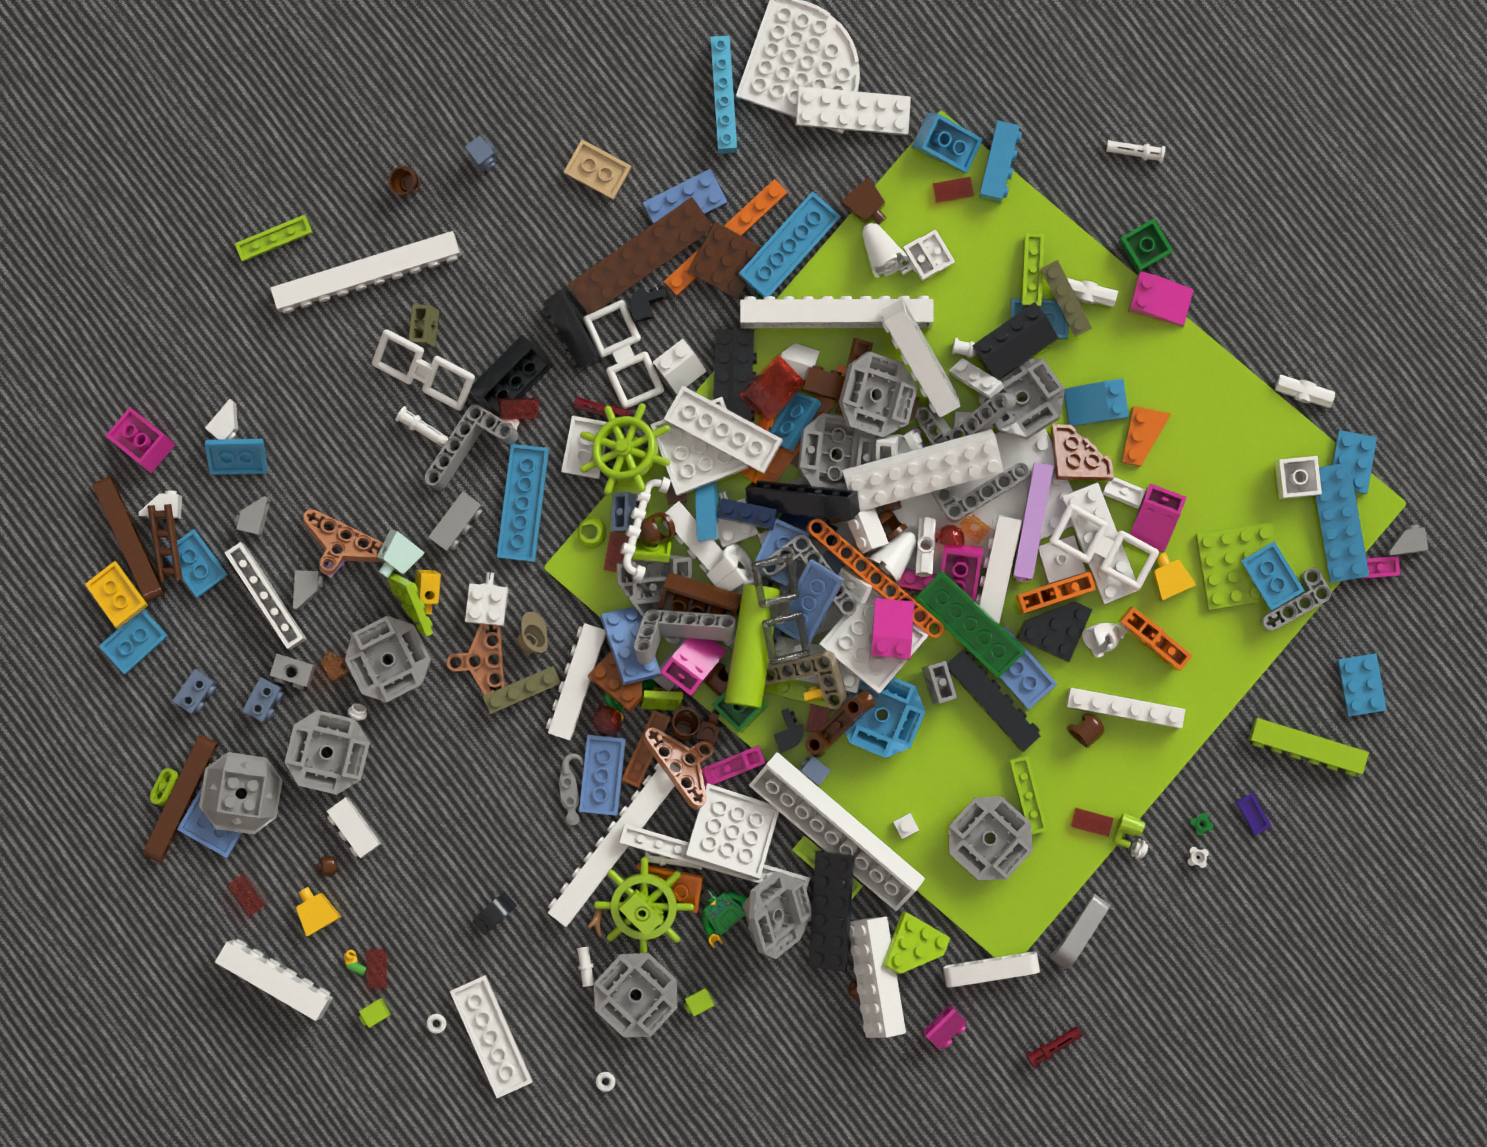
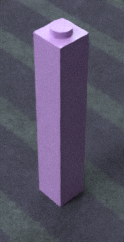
[1012,462,1054,583]

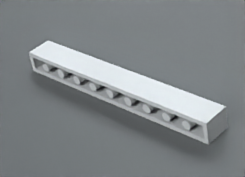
[270,231,461,313]
[548,763,679,927]

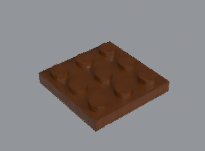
[687,221,762,299]

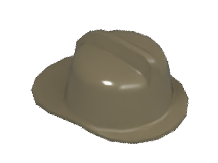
[518,612,548,655]

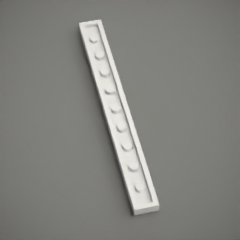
[619,824,810,890]

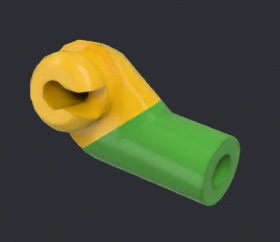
[344,950,367,976]

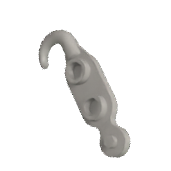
[559,753,584,825]

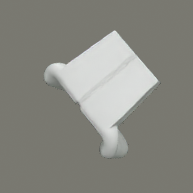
[707,543,761,591]

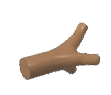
[588,909,603,937]

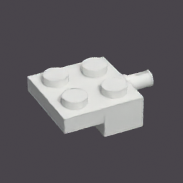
[899,229,955,282]
[717,491,758,548]
[465,572,509,626]

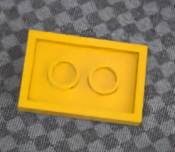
[85,561,148,629]

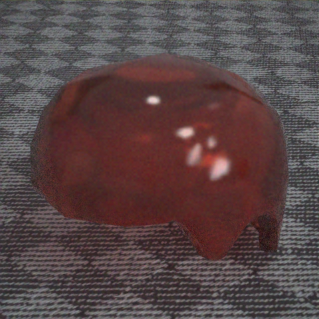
[935,525,965,546]
[593,706,622,735]

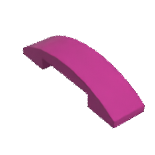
[693,745,766,791]

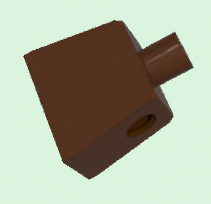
[841,177,887,225]

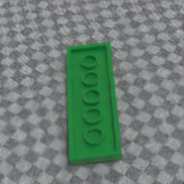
[915,570,1026,678]

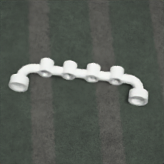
[620,477,671,582]

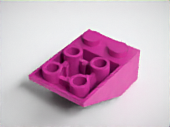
[1130,483,1187,553]
[660,638,727,697]

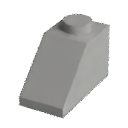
[235,496,271,536]
[1386,525,1428,557]
[293,570,324,610]

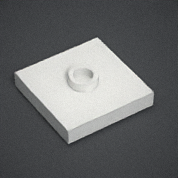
[1038,535,1086,583]

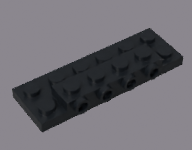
[713,329,757,422]

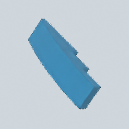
[696,481,719,542]

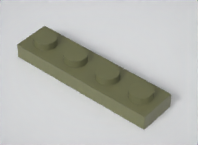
[1040,260,1092,337]
[483,666,561,714]

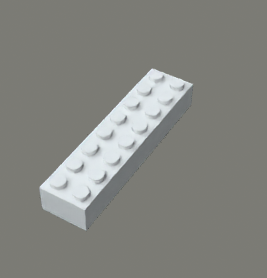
[842,429,1004,511]

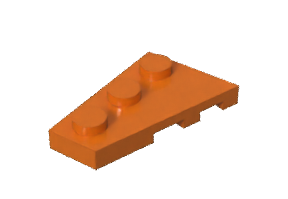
[1121,406,1171,466]

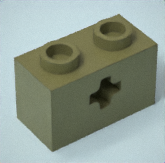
[409,305,439,348]

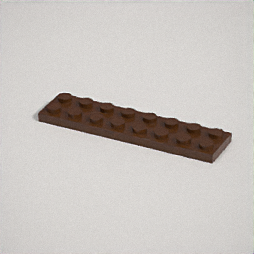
[567,197,712,315]

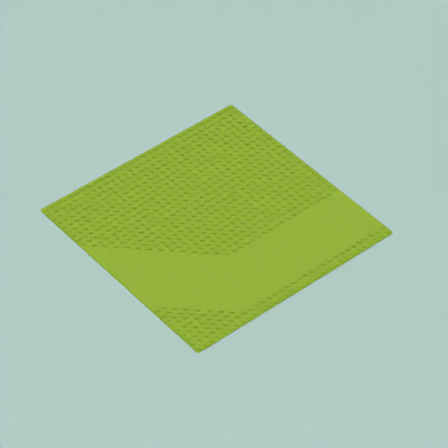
[544,111,1406,958]

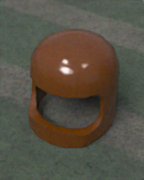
[388,166,420,196]
[878,510,908,542]
[639,512,675,545]
[704,663,729,697]
[671,707,700,741]
[1067,713,1104,748]

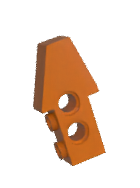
[1015,572,1096,615]
[1118,607,1192,671]

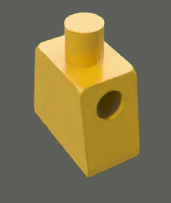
[1152,552,1196,601]
[415,570,441,614]
[296,887,341,936]

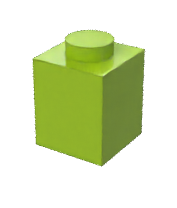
[684,987,715,1016]
[359,998,391,1028]

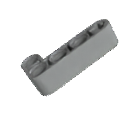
[1260,568,1331,631]
[1050,894,1110,969]

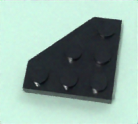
[1017,601,1092,662]

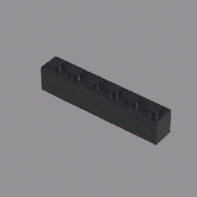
[745,480,860,521]
[947,650,1041,752]

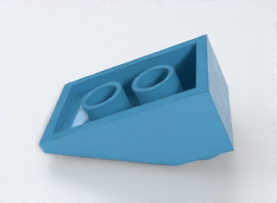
[912,113,983,173]
[1064,379,1129,426]

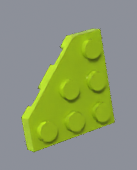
[386,572,433,637]
[882,912,950,974]

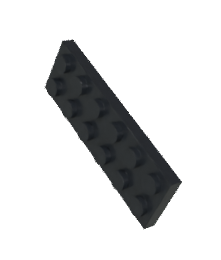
[809,851,854,972]

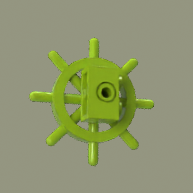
[580,403,670,495]
[594,857,694,953]

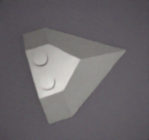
[616,555,692,617]

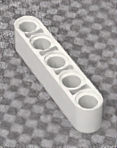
[943,952,1040,987]

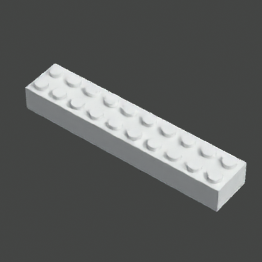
[740,296,934,329]
[749,752,925,911]

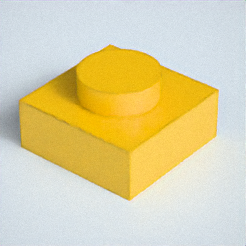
[803,686,824,702]

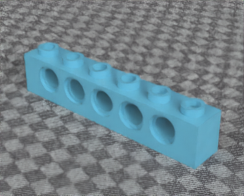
[711,35,737,154]

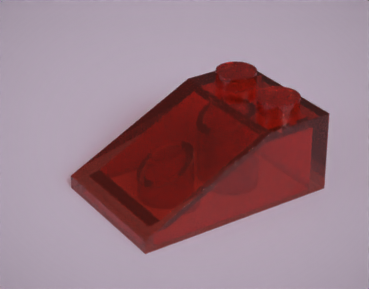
[738,354,804,422]

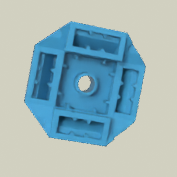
[845,677,925,758]

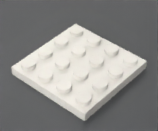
[650,397,749,496]
[819,589,929,695]
[685,783,779,880]

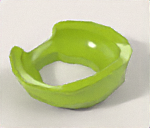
[577,517,606,548]

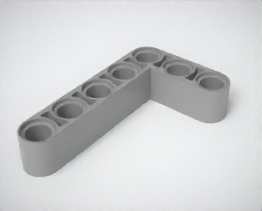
[915,393,1016,445]
[425,405,518,491]
[931,463,1029,522]
[761,535,857,617]
[634,610,737,665]

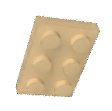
[564,139,632,200]

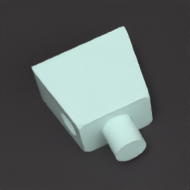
[377,529,425,578]

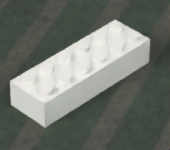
[881,299,960,417]
[849,917,906,1038]
[215,939,333,1021]

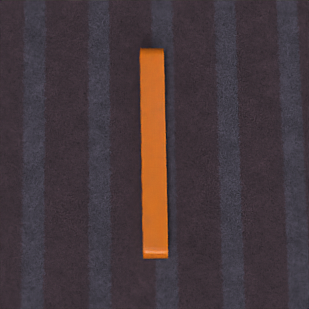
[806,519,944,638]

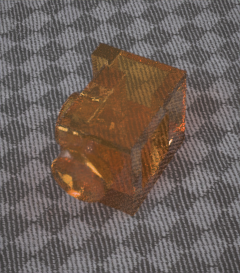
[960,514,991,544]
[320,651,351,682]

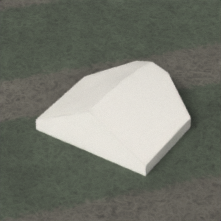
[779,343,820,386]

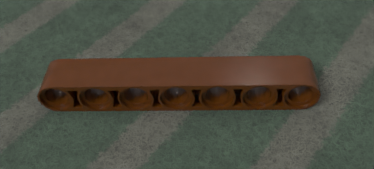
[93,475,165,602]
[143,735,218,863]

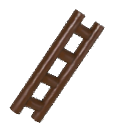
[147,504,183,581]

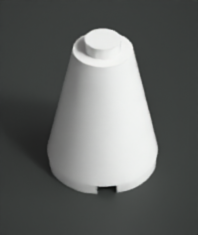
[862,223,908,278]
[868,531,917,584]

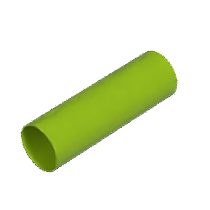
[724,584,780,708]

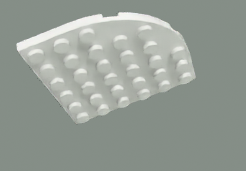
[736,0,860,134]

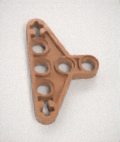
[303,509,383,575]
[446,624,505,695]
[643,727,714,809]

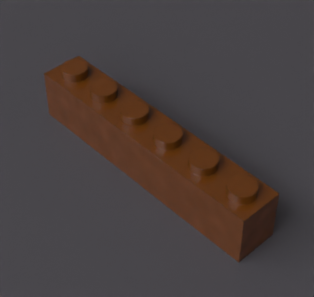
[801,365,920,421]

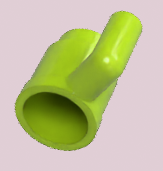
[1113,813,1145,849]

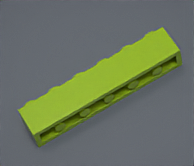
[1248,718,1369,777]

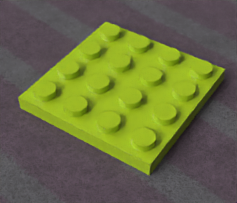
[1196,522,1276,610]

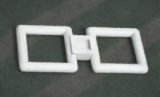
[583,300,664,409]
[372,329,475,411]
[1049,503,1159,591]

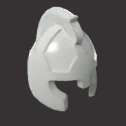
[1082,623,1127,658]

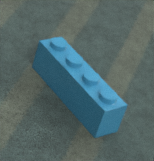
[979,120,1022,203]

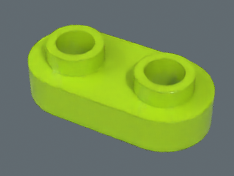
[150,768,179,806]

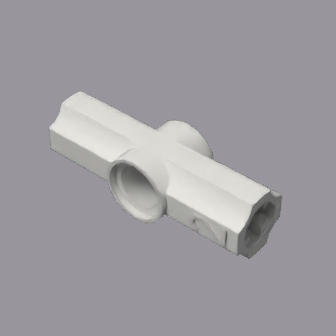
[1067,278,1118,307]
[1275,375,1335,408]
[915,517,936,578]

